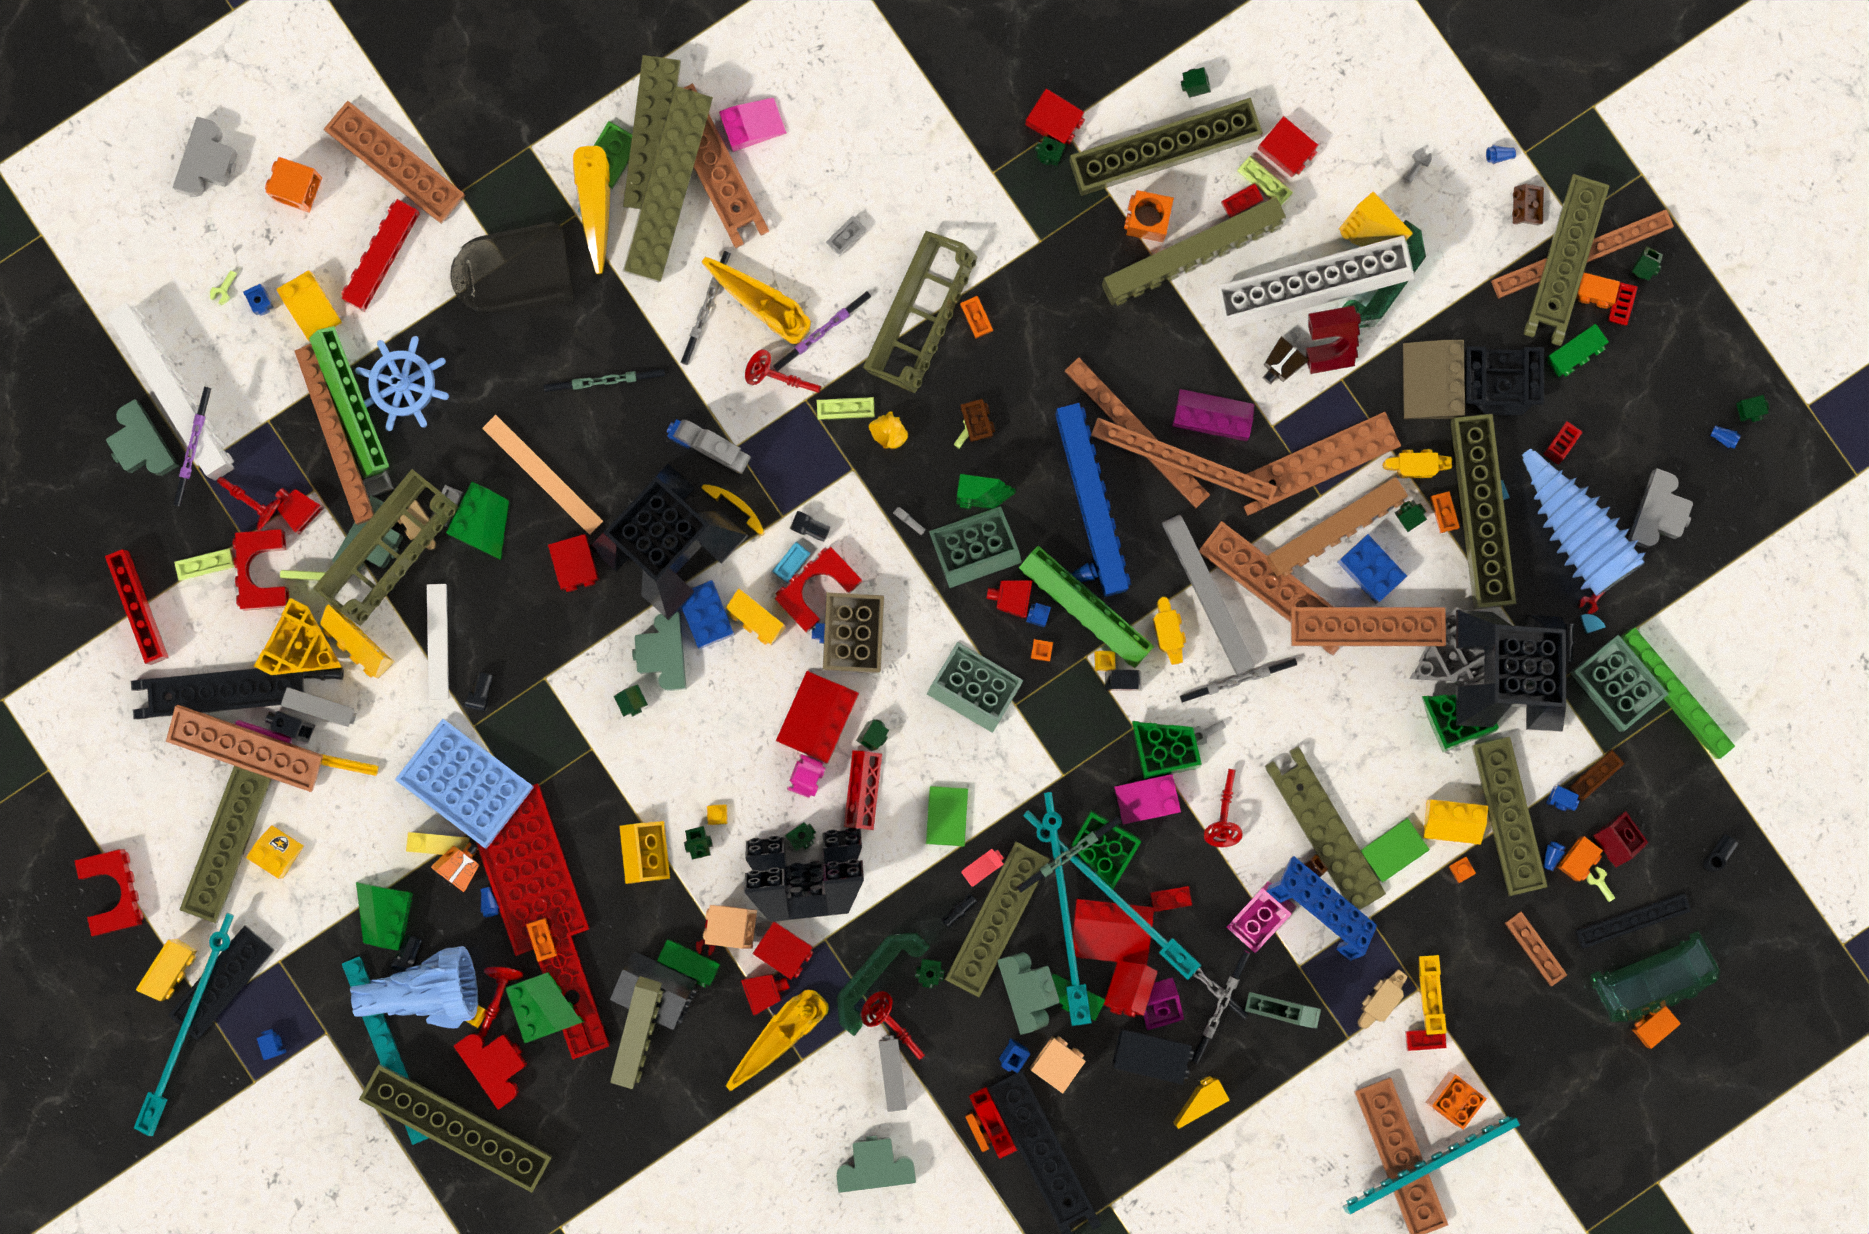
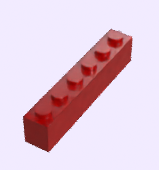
[341,199,420,312]
[105,549,169,665]

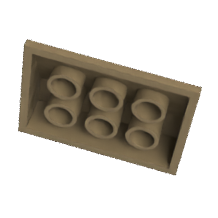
[1403,340,1465,419]
[823,592,884,674]

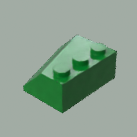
[956,474,1016,509]
[446,482,509,560]
[1422,695,1499,753]
[1132,721,1202,780]
[1071,810,1141,890]
[356,882,413,950]
[506,972,584,1043]

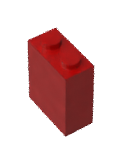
[1025,89,1085,145]
[1258,116,1318,177]
[548,534,599,592]
[752,921,814,980]
[1104,961,1158,1017]

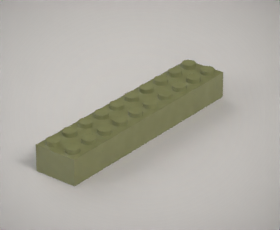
[622,86,713,282]
[1069,98,1263,196]
[1102,197,1286,306]
[1450,414,1516,610]
[359,1064,552,1193]

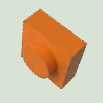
[1031,639,1053,662]
[1449,857,1476,883]

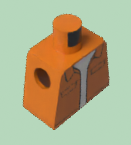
[431,842,479,892]

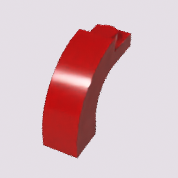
[969,1087,1017,1159]

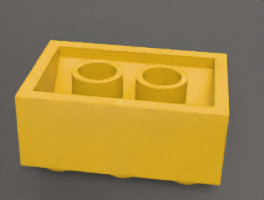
[726,589,786,645]
[1423,799,1488,845]
[620,821,670,884]
[136,939,197,1001]

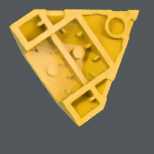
[254,598,342,675]

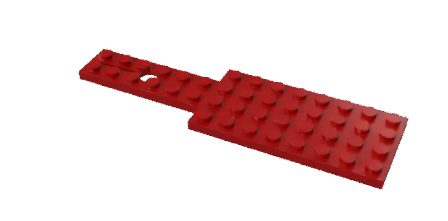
[476,783,610,1059]

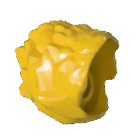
[869,412,908,449]

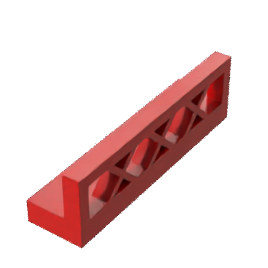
[844,750,882,830]

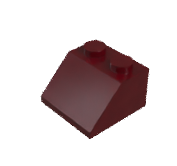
[1593,811,1648,867]

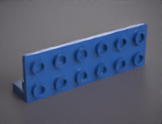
[1266,856,1377,961]

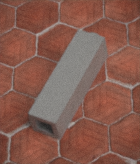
[281,687,357,727]
[879,1035,907,1112]

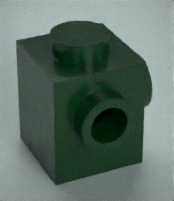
[1181,67,1211,98]
[1035,136,1065,166]
[1632,246,1663,281]
[1736,395,1769,422]
[1395,500,1427,532]
[613,684,648,717]
[856,719,889,751]
[785,822,816,851]

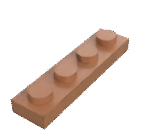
[1505,912,1567,986]

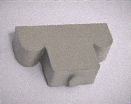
[172,117,238,197]
[673,420,751,474]
[1627,468,1693,548]

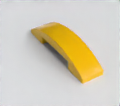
[701,485,765,536]
[1419,955,1447,1035]

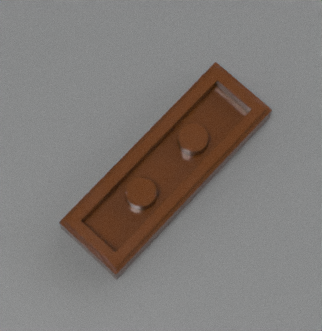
[1568,749,1625,802]

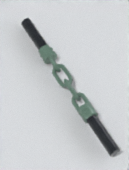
[544,369,665,392]
[1017,816,1121,893]

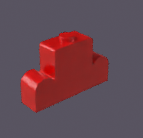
[454,1033,527,1110]

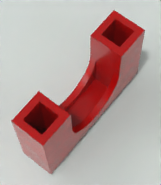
[233,529,290,611]
[774,547,863,634]
[75,849,143,936]

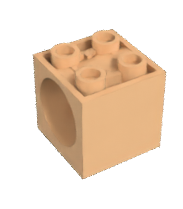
[703,905,757,949]
[1030,1036,1086,1093]

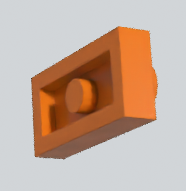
[960,296,993,339]
[1430,491,1460,534]
[526,918,557,962]
[965,1112,991,1152]

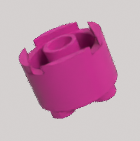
[787,754,826,798]

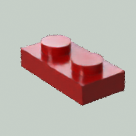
[1221,184,1264,218]
[1150,886,1192,912]
[1405,1030,1447,1051]

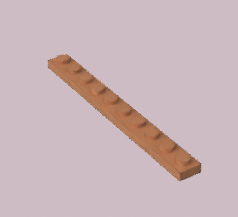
[1491,209,1674,299]
[294,344,374,525]
[1065,358,1210,509]
[1091,418,1277,505]

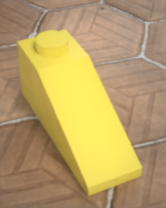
[406,832,469,855]

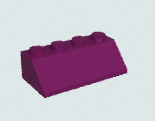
[1172,389,1254,441]

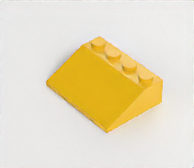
[1339,191,1413,247]
[320,604,394,679]

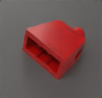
[275,488,324,535]
[986,581,1032,618]
[741,974,790,1015]

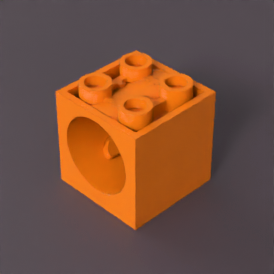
[265,157,322,213]
[1124,190,1174,243]
[1426,1072,1487,1130]

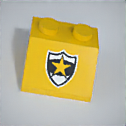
[246,825,304,879]

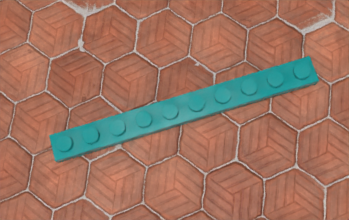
[342,956,429,1145]
[1342,1116,1520,1215]

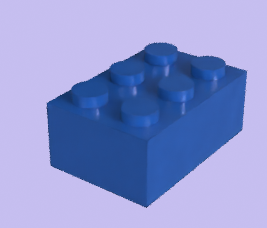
[1337,534,1407,604]
[682,580,735,649]

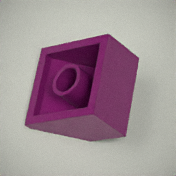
[1142,978,1184,1030]

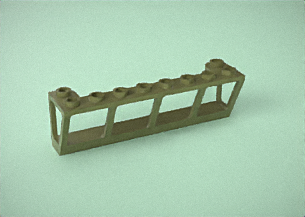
[863,231,977,394]
[313,469,459,626]

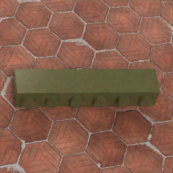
[610,976,664,1089]

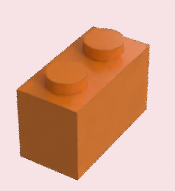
[1576,272,1620,308]
[1557,836,1603,881]
[1632,1005,1681,1049]

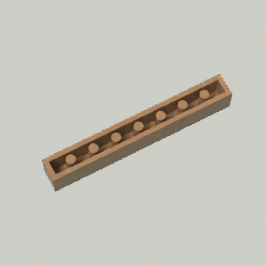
[1265,477,1408,577]

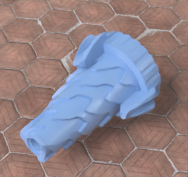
[350,946,478,1028]

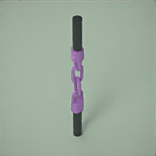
[773,291,871,372]
[173,386,212,507]

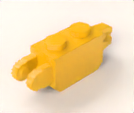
[1382,449,1452,478]
[1153,597,1186,665]

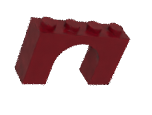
[1306,305,1361,374]

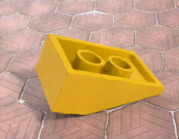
[276,270,342,342]
[1173,1076,1229,1129]

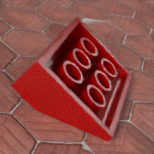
[776,671,859,764]
[1072,899,1154,965]

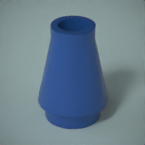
[1486,145,1516,164]
[1710,426,1741,449]
[1070,562,1099,582]
[1543,841,1566,871]
[480,887,499,917]

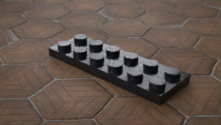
[168,925,275,1040]

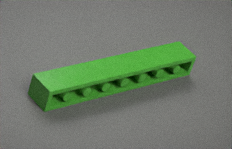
[309,326,389,478]
[1019,546,1154,668]
[1621,628,1735,759]

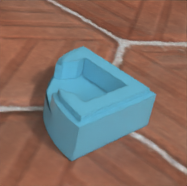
[1580,614,1605,634]

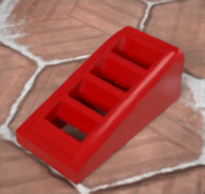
[1608,282,1637,326]
[1544,421,1582,465]

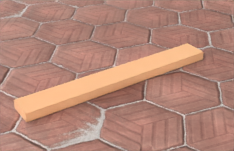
[482,415,604,535]

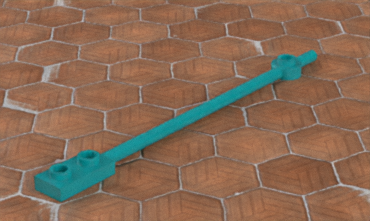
[1042,792,1091,1026]
[1023,810,1202,980]
[134,913,234,1136]

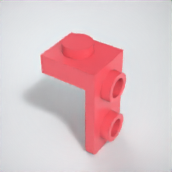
[961,849,1004,886]

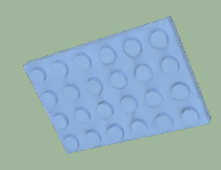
[395,719,534,849]

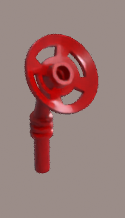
[745,349,821,393]
[217,477,281,531]
[1204,768,1243,848]
[479,967,523,1036]
[861,991,925,1060]

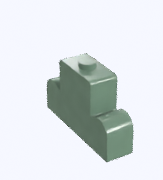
[106,399,179,476]
[332,495,403,571]
[632,612,686,691]
[997,952,1059,1035]
[1245,992,1321,1028]
[836,1135,916,1193]

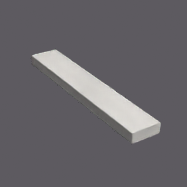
[427,584,449,700]

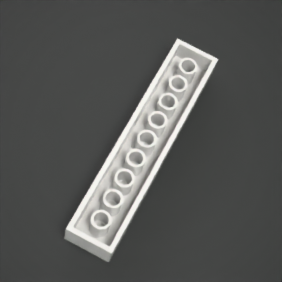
[1217,235,1415,329]
[106,303,235,481]

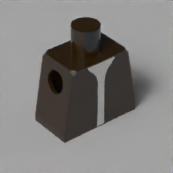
[1262,336,1309,385]

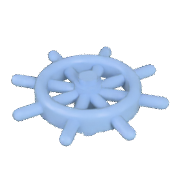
[355,336,449,431]

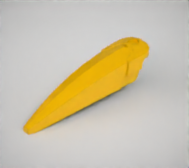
[573,146,610,274]
[701,257,811,344]
[726,990,829,1091]

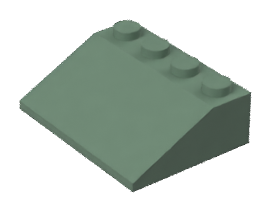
[929,506,1022,588]
[1570,635,1668,732]
[927,642,1024,733]

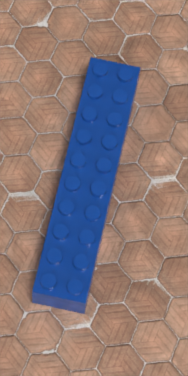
[1055,403,1131,597]

